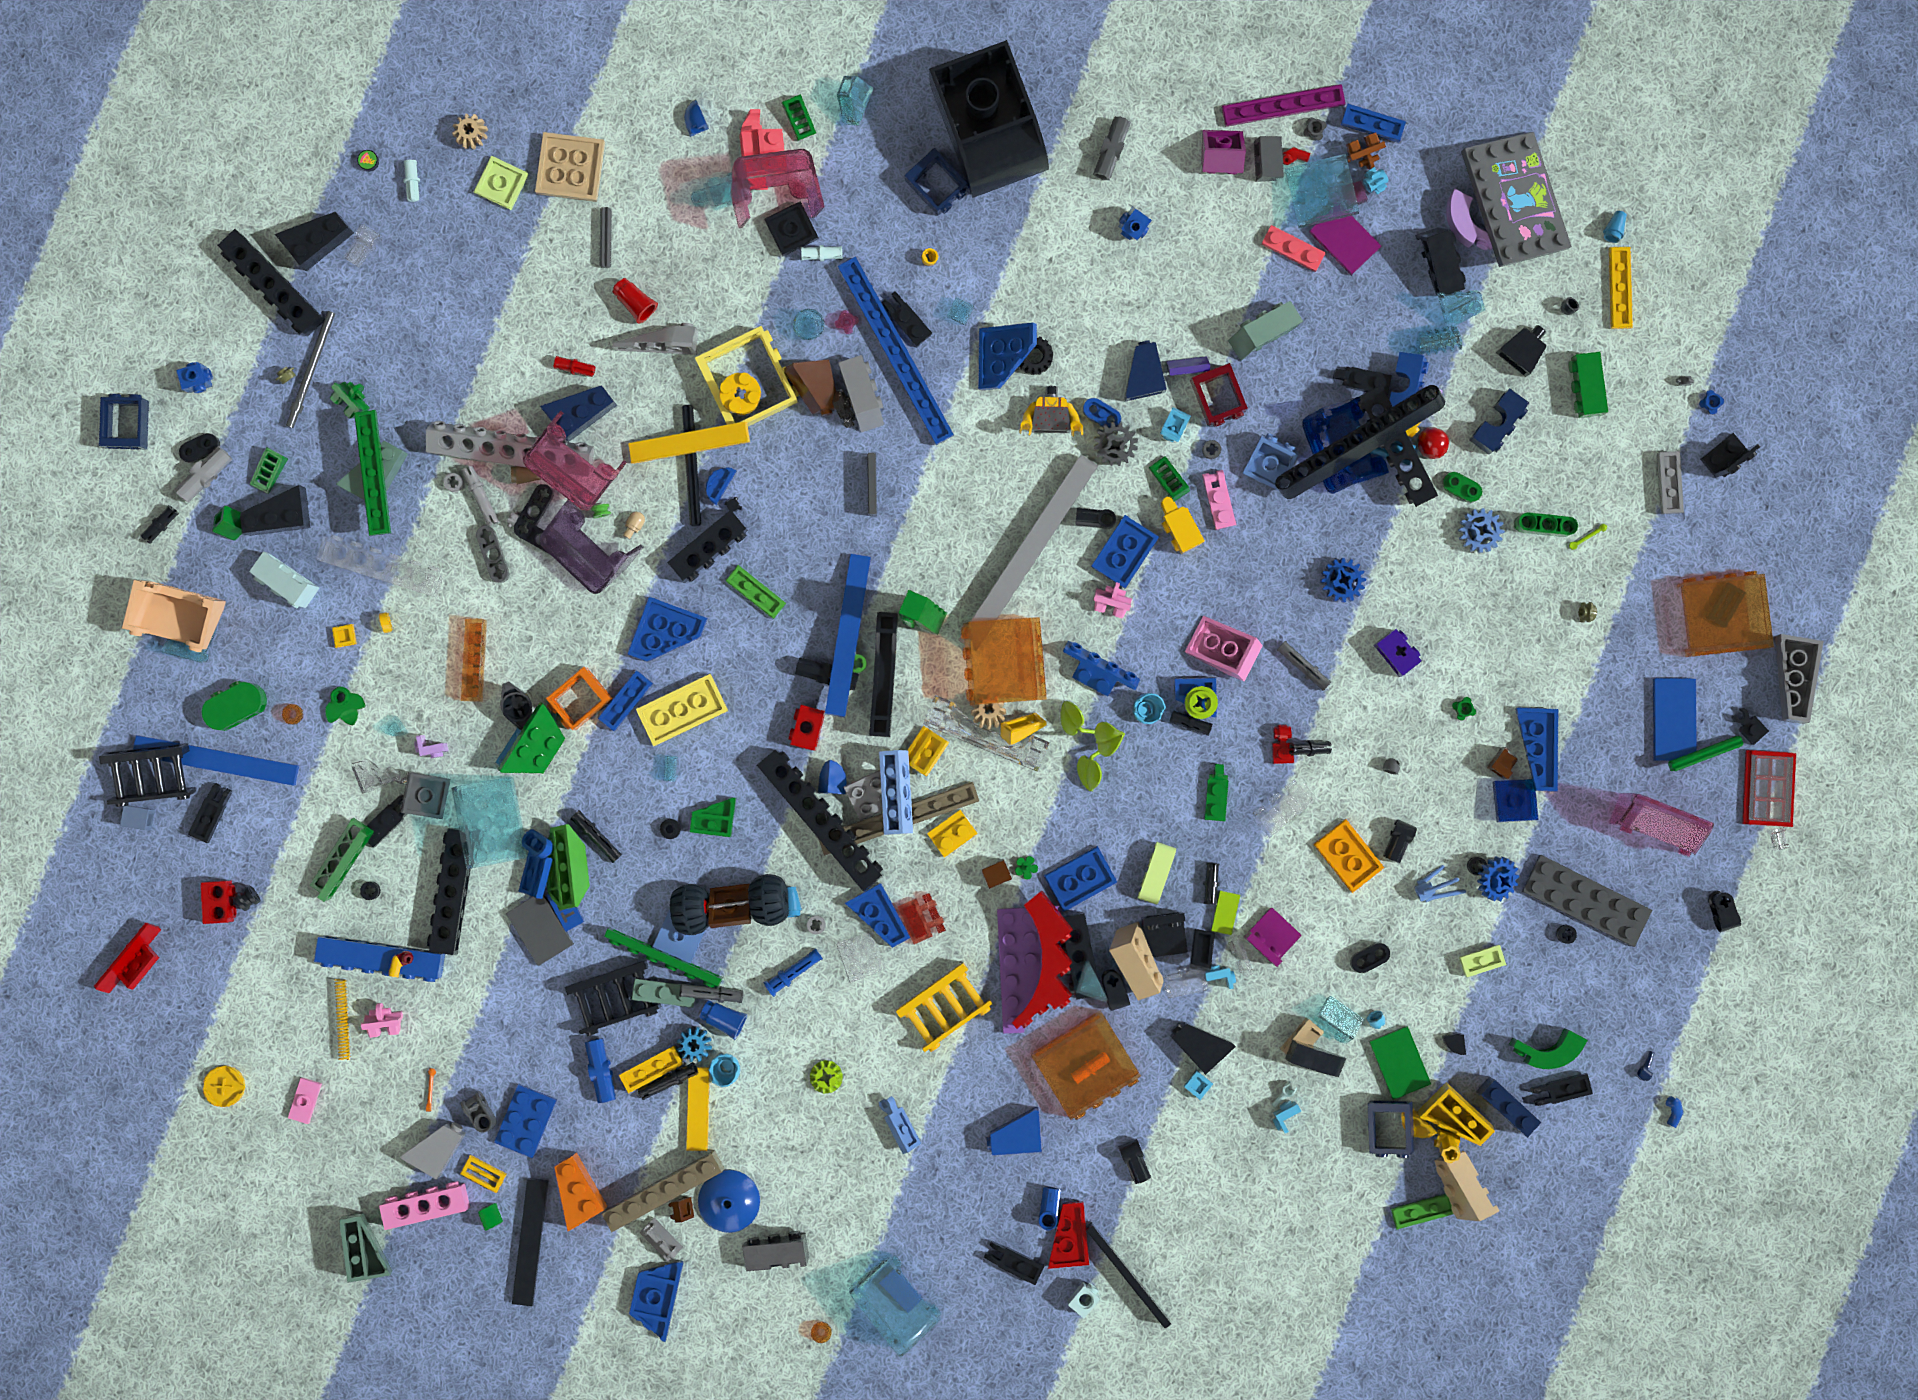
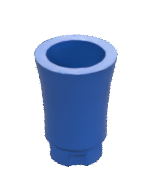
[699,1000,748,1040]

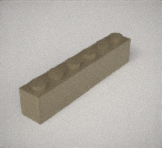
[602,1150,724,1233]

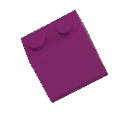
[1201,130,1246,174]

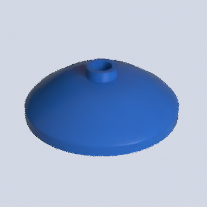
[698,1170,760,1233]

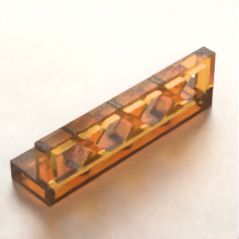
[461,618,487,702]

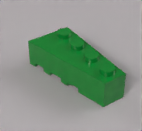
[899,590,947,635]

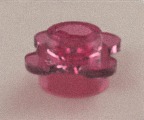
[835,310,859,334]

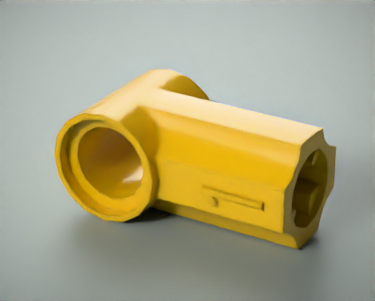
[1434,1129,1461,1164]

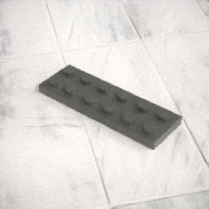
[1522,855,1653,947]

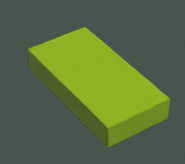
[1211,890,1240,935]

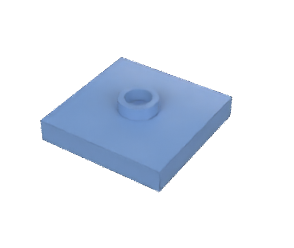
[653,909,705,963]

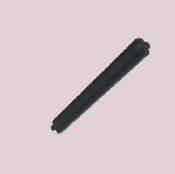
[682,404,701,526]

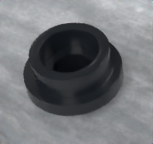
[660,819,681,839]

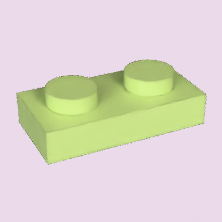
[1459,945,1506,977]

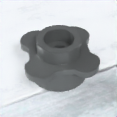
[1303,117,1327,141]

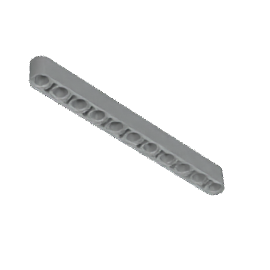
[958,455,1098,652]

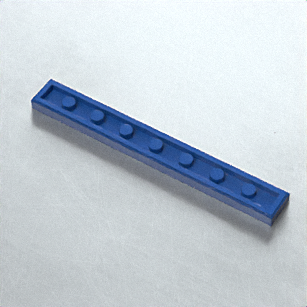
[825,554,871,718]
[133,735,299,786]

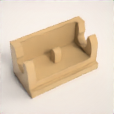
[1280,1017,1324,1054]

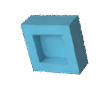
[1184,1070,1213,1100]

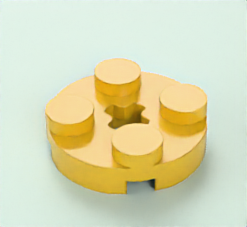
[720,373,761,415]

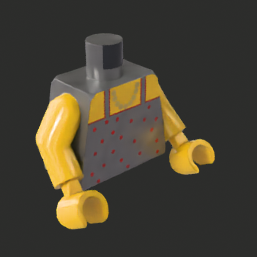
[1019,386,1083,437]

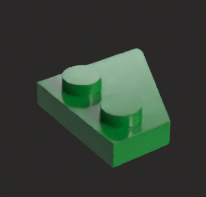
[690,798,736,837]

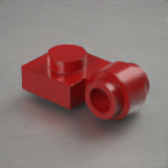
[1272,724,1294,764]

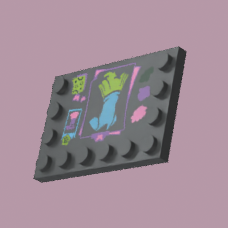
[1461,132,1572,267]

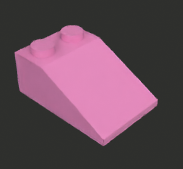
[1185,616,1263,681]

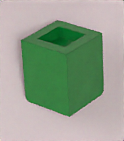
[212,505,242,541]

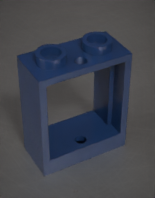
[904,148,968,216]
[99,394,149,450]
[1368,1100,1414,1158]

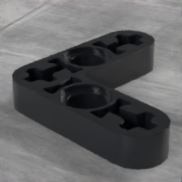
[514,484,569,559]

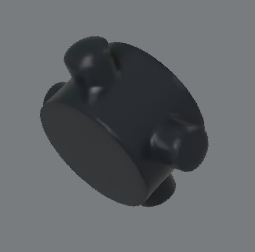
[724,497,742,512]

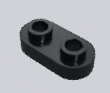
[179,433,220,463]
[1350,943,1390,973]

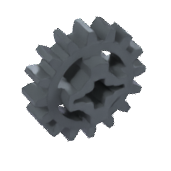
[1094,421,1138,466]

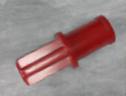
[553,356,596,377]

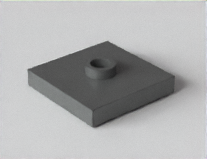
[400,771,451,820]

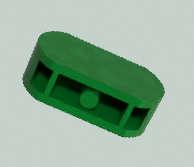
[202,681,267,731]

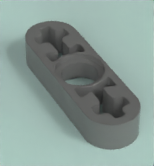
[476,525,510,583]

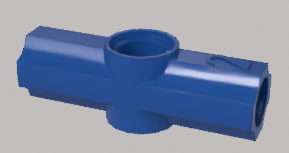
[585,1038,616,1103]

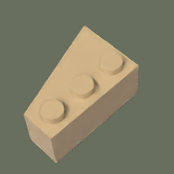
[1434,1151,1499,1221]

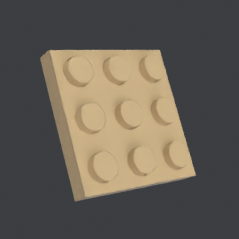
[535,132,605,202]

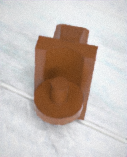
[1345,132,1386,170]

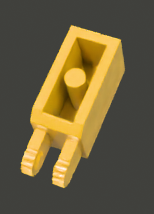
[1161,496,1205,554]

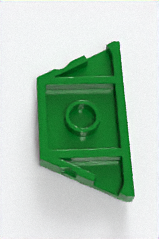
[498,702,565,774]

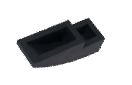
[1285,1039,1346,1077]

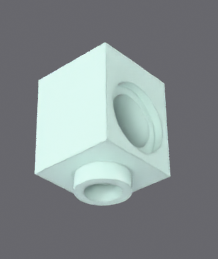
[1067,1282,1100,1318]

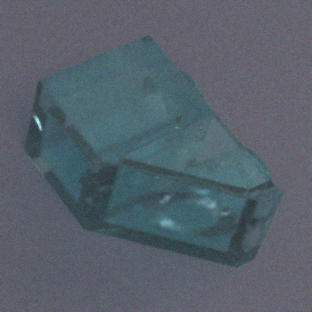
[836,76,874,126]

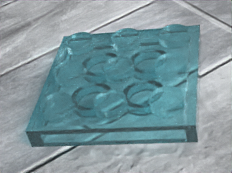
[1285,154,1359,229]

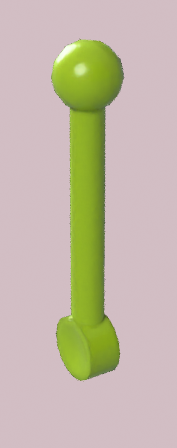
[1569,524,1607,550]

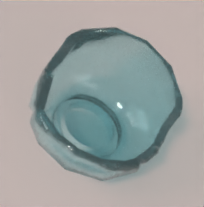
[793,309,825,340]

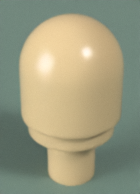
[623,511,645,539]

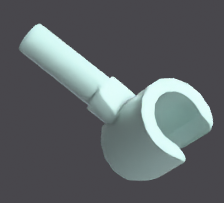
[1272,1081,1297,1107]

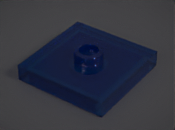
[1492,779,1539,823]

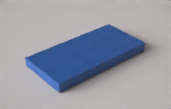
[1653,678,1697,761]

